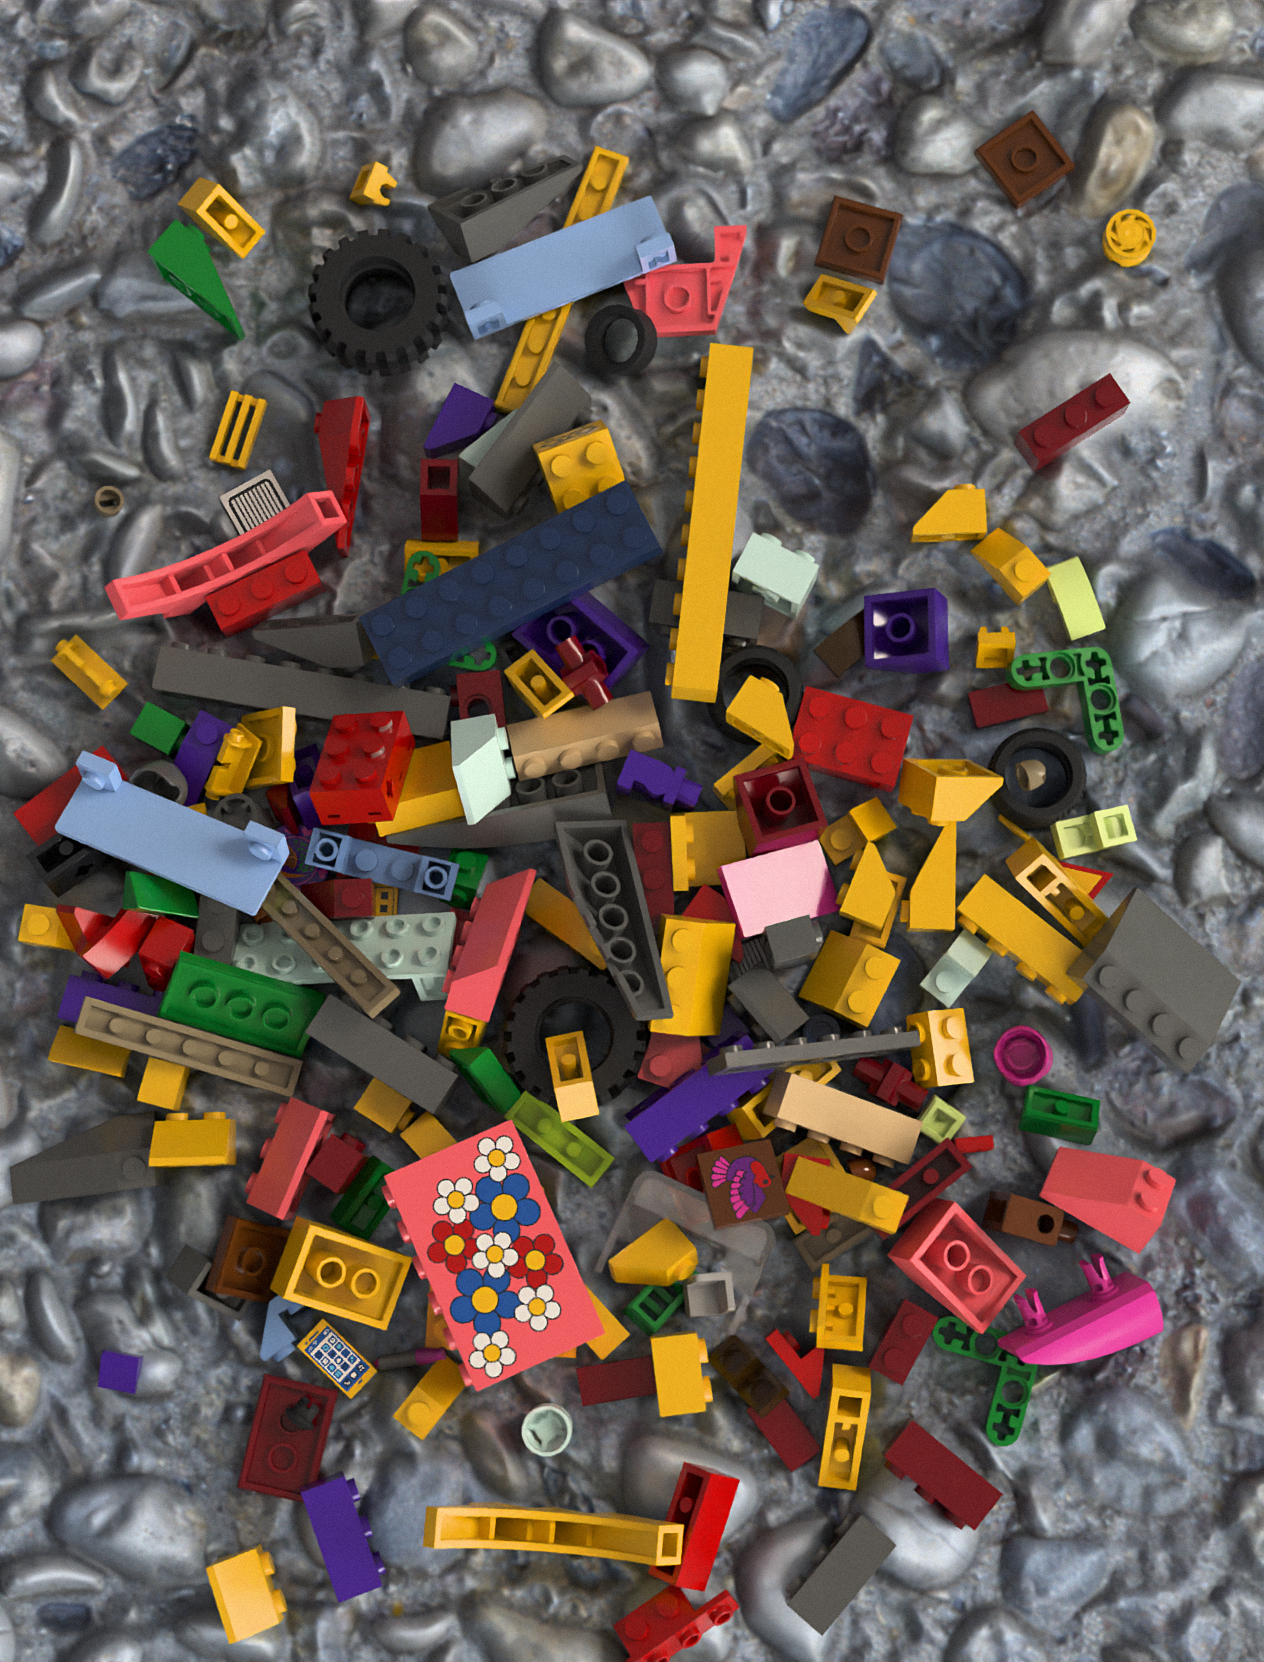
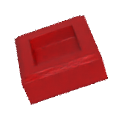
[951,1135,994,1154]

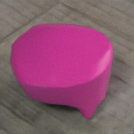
[993,1025,1053,1087]

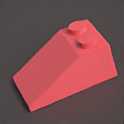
[1039,1147,1176,1254]
[887,1198,1026,1334]

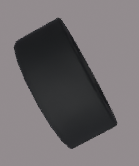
[585,304,658,376]

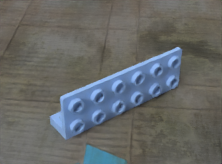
[450,196,677,340]
[55,750,290,916]

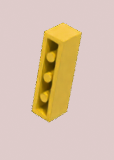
[955,874,1084,1005]

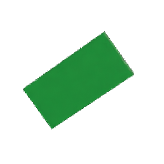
[156,950,325,1058]

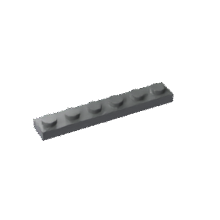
[706,1027,921,1076]

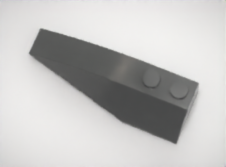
[386,762,613,848]
[553,820,674,1021]

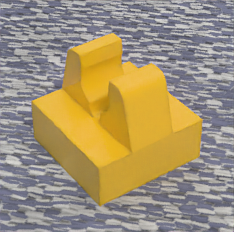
[349,161,397,207]
[975,626,1016,668]

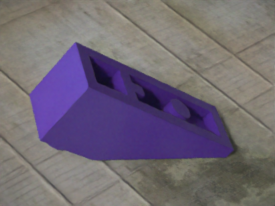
[173,710,235,807]

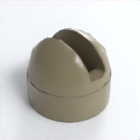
[93,486,124,518]
[1015,759,1046,792]

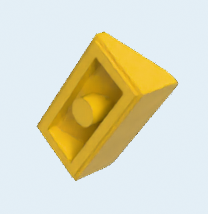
[404,539,479,582]
[47,1025,131,1078]

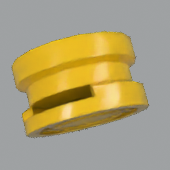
[1101,209,1156,267]

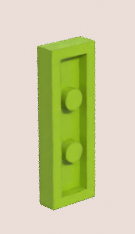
[504,1090,615,1188]

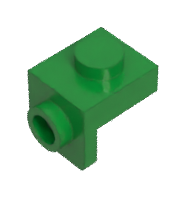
[438,848,489,910]

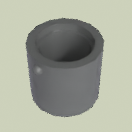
[212,793,275,831]

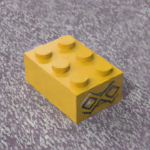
[532,420,625,515]

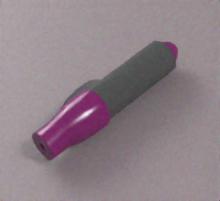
[374,1347,447,1370]

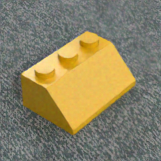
[645,913,736,1036]

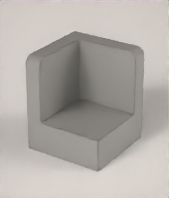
[682,1272,735,1319]

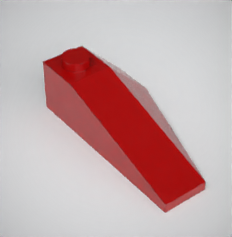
[314,396,371,557]

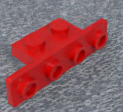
[613,1584,740,1662]

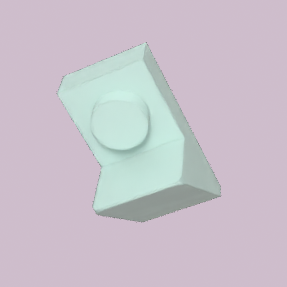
[919,929,993,1009]

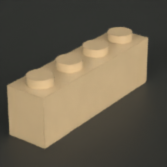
[506,691,664,781]
[763,1070,923,1168]

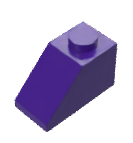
[423,383,498,459]
[289,743,325,830]

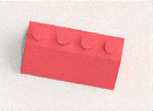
[442,868,537,1022]

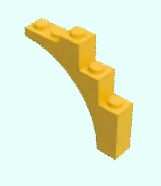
[423,1502,684,1566]

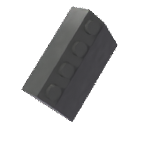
[1064,887,1241,1074]

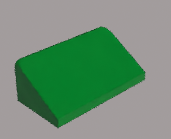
[122,871,199,919]
[449,1047,521,1114]
[1018,1085,1100,1145]
[330,1155,396,1241]

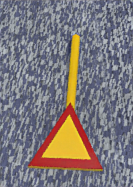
[998,814,1113,899]

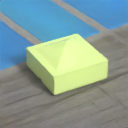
[916,1094,966,1144]

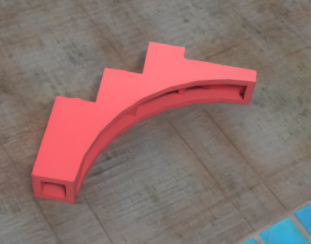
[104,490,347,620]

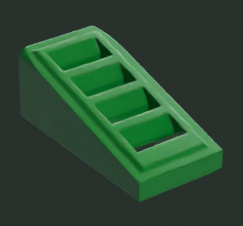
[622,1270,699,1336]

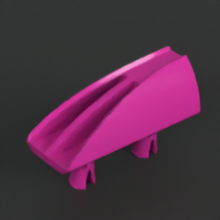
[997,1253,1163,1365]

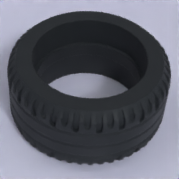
[706,645,804,745]
[987,728,1087,828]

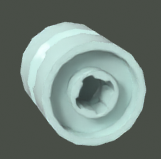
[522,1403,573,1456]

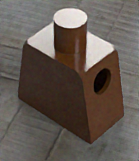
[981,1191,1078,1247]

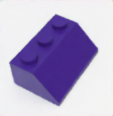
[511,592,651,699]

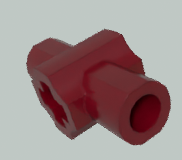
[554,635,614,711]
[852,1057,929,1112]

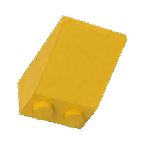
[270,1216,412,1330]

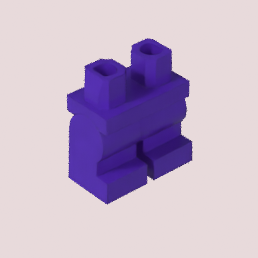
[615,749,703,813]

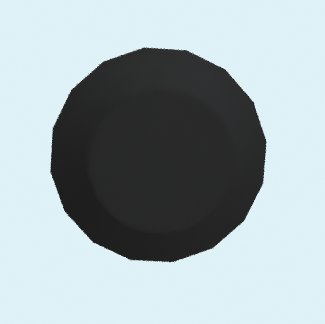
[286,1397,319,1431]

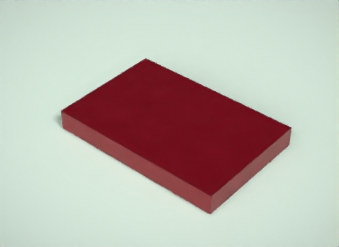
[237,1373,339,1503]

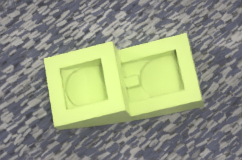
[1046,556,1106,641]
[1050,805,1137,861]

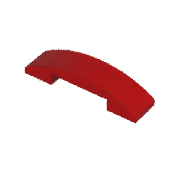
[79,871,166,979]

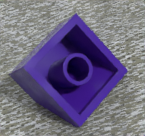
[864,588,949,674]

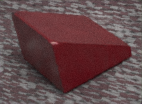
[265,783,300,835]

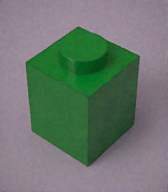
[129,701,191,760]

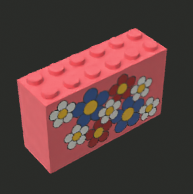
[381,1119,606,1392]

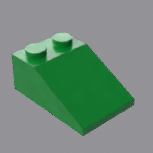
[147,219,246,341]

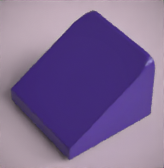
[98,1349,144,1394]

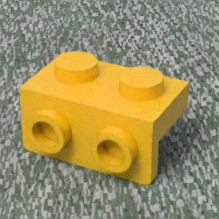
[906,1008,974,1088]
[809,1263,867,1351]

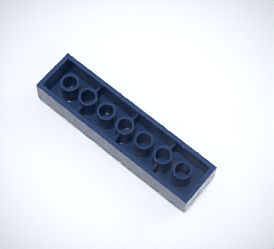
[359,480,663,688]

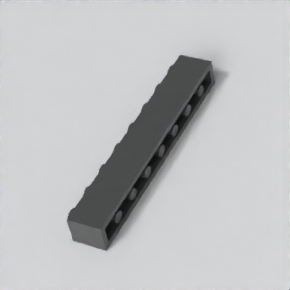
[151,642,452,744]

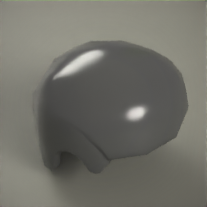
[128,760,188,805]

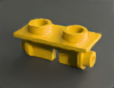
[50,635,128,710]
[204,723,262,800]

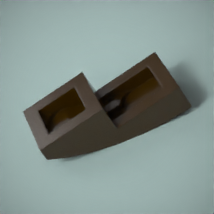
[813,609,865,679]
[708,1333,790,1419]

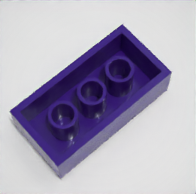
[618,1030,774,1163]

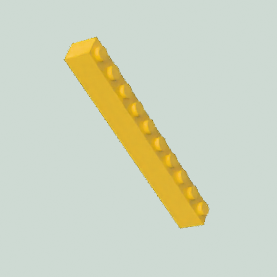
[665,343,754,703]

